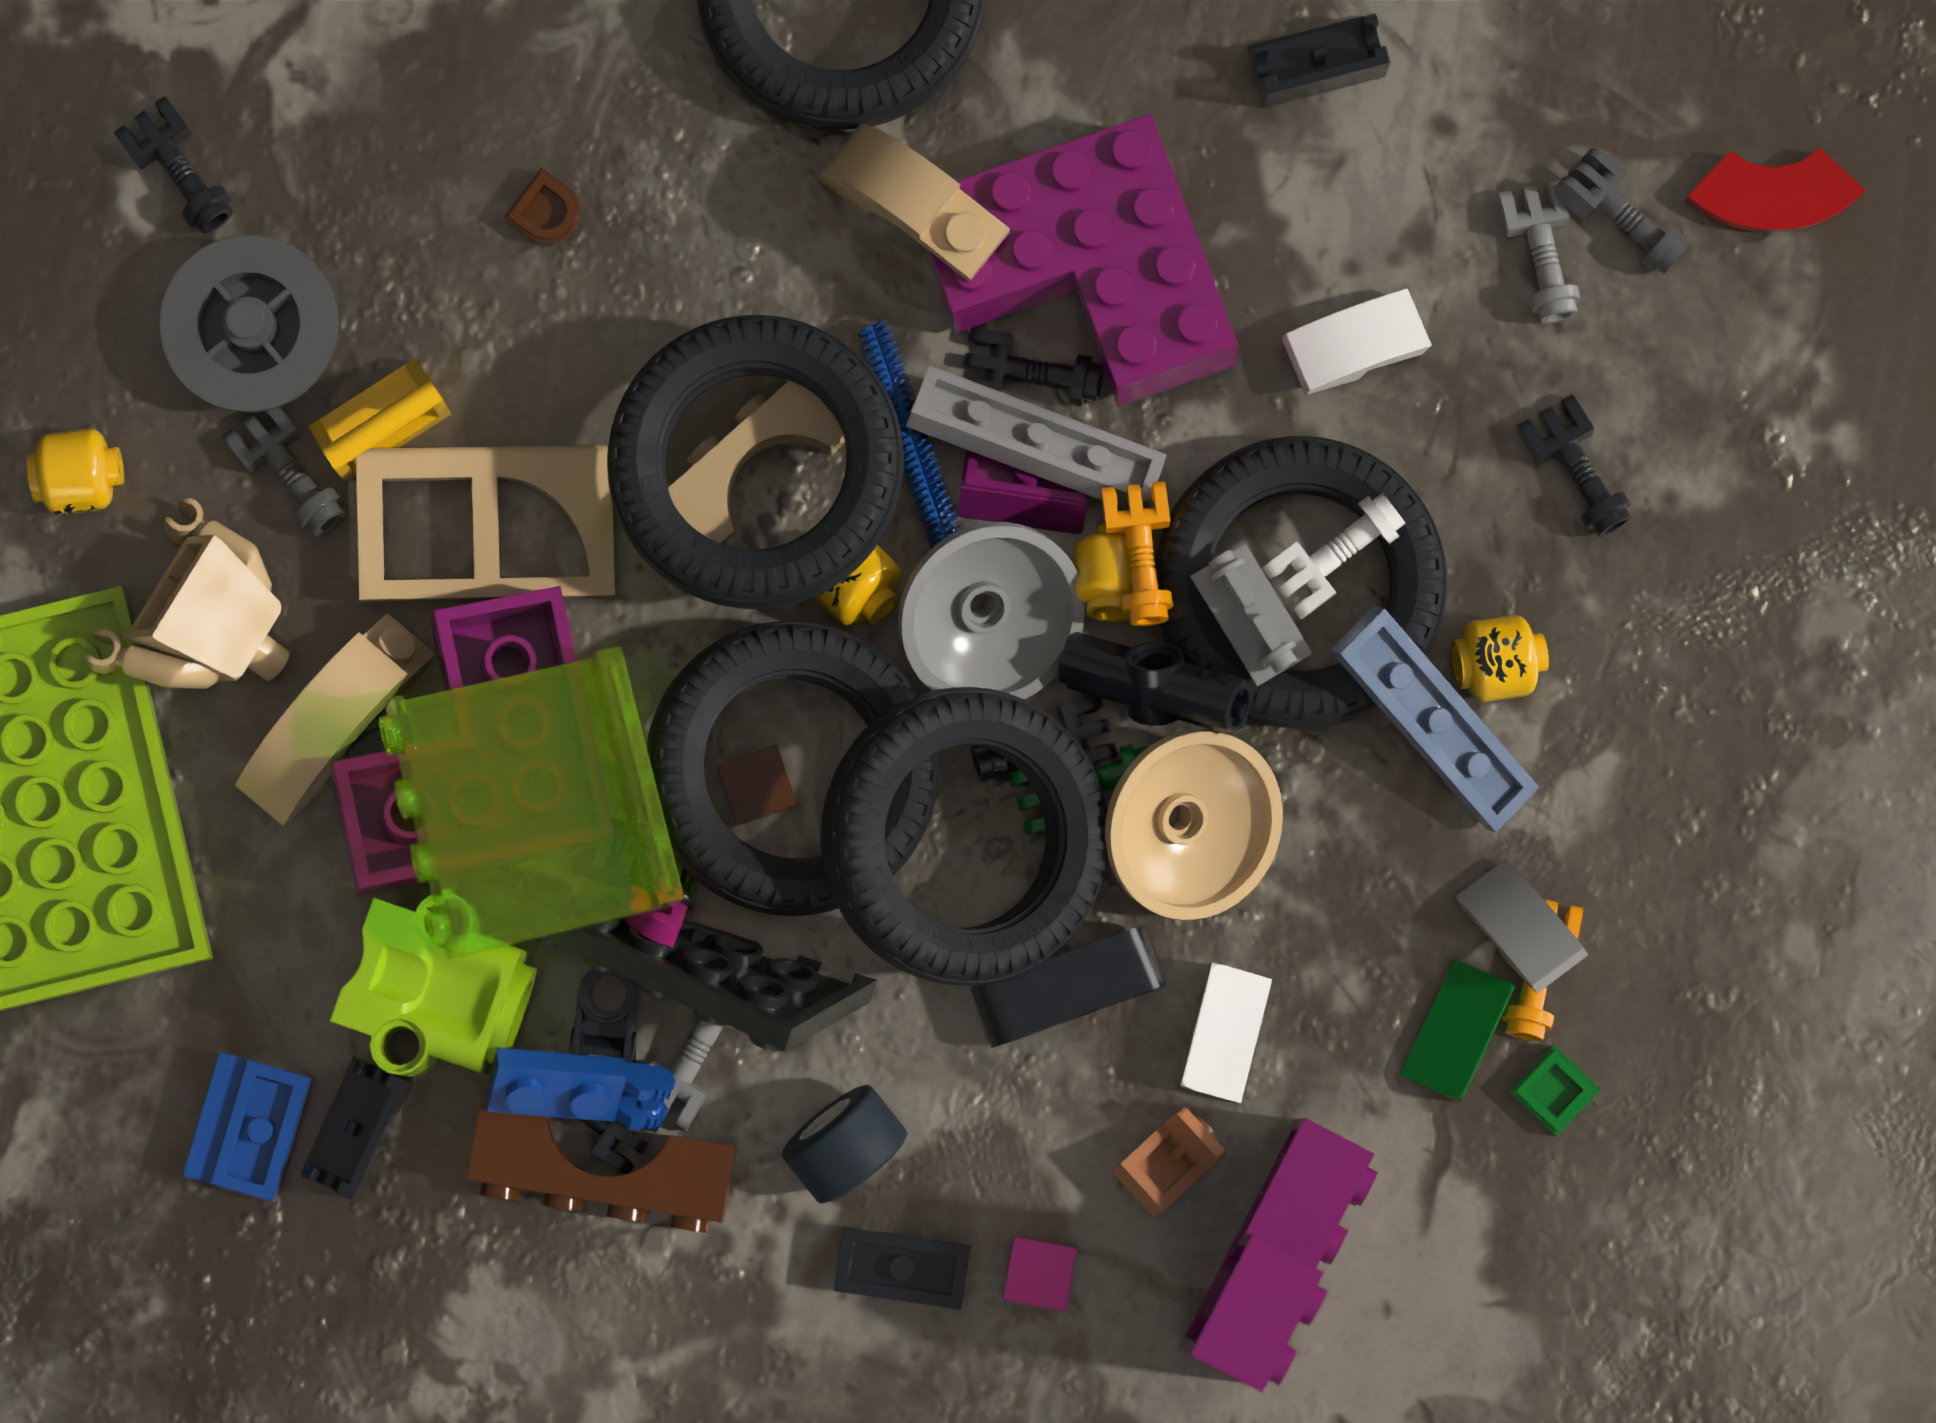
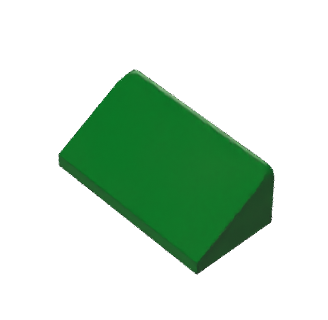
[1399,959,1515,1102]

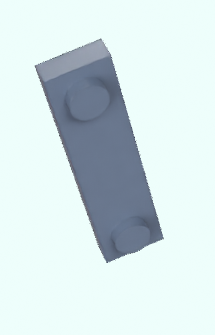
[1330,605,1539,833]

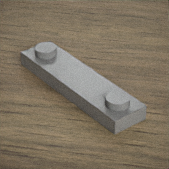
[906,365,1167,510]

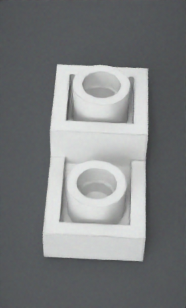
[1281,288,1432,395]

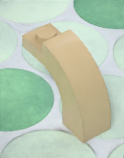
[818,124,1010,282]
[235,613,436,826]

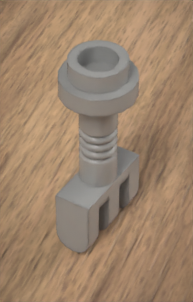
[1497,180,1581,324]
[650,1019,734,1132]

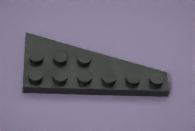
[454,865,877,1052]

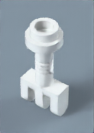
[1262,493,1406,620]

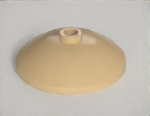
[1105,729,1283,920]

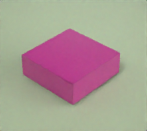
[1002,1236,1077,1312]

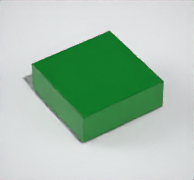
[1508,1045,1601,1136]

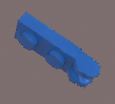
[486,1048,676,1130]

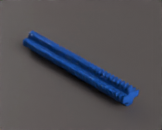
[858,320,960,548]

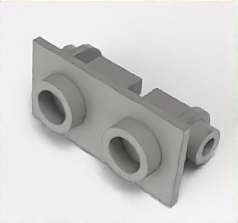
[1190,543,1312,687]

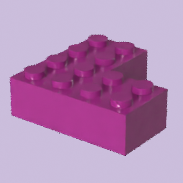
[924,113,1238,407]
[330,586,614,897]
[1179,1117,1378,1392]

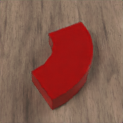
[1685,148,1866,233]

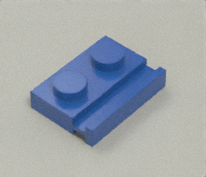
[182,1052,312,1202]

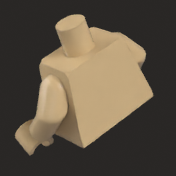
[84,498,290,689]

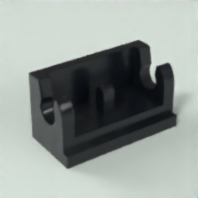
[1247,13,1391,108]
[300,1056,413,1200]

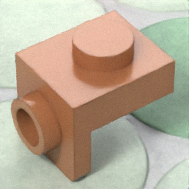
[1111,1107,1226,1219]

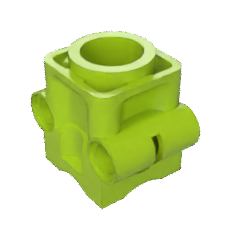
[330,892,537,1078]

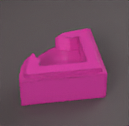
[620,885,687,948]

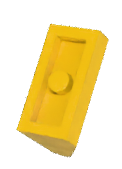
[308,358,452,482]

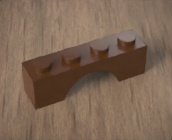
[466,1103,737,1233]

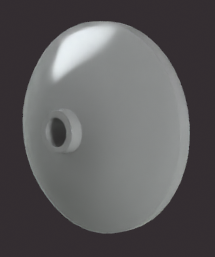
[898,522,1085,699]

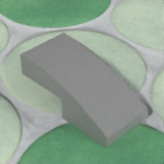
[1455,859,1588,994]

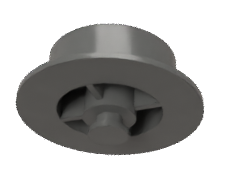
[159,235,339,412]

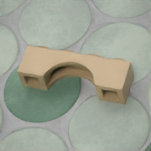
[666,379,845,546]

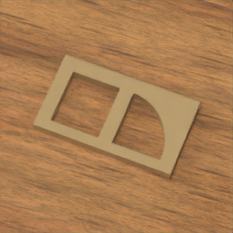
[353,445,615,602]

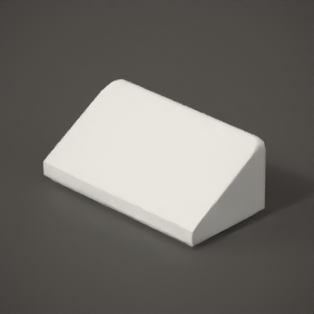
[1178,962,1272,1104]

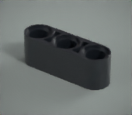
[970,925,1166,1048]

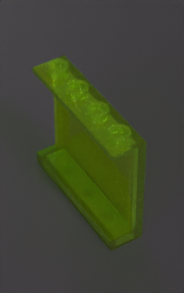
[379,646,684,960]

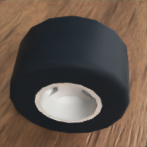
[782,1085,908,1204]

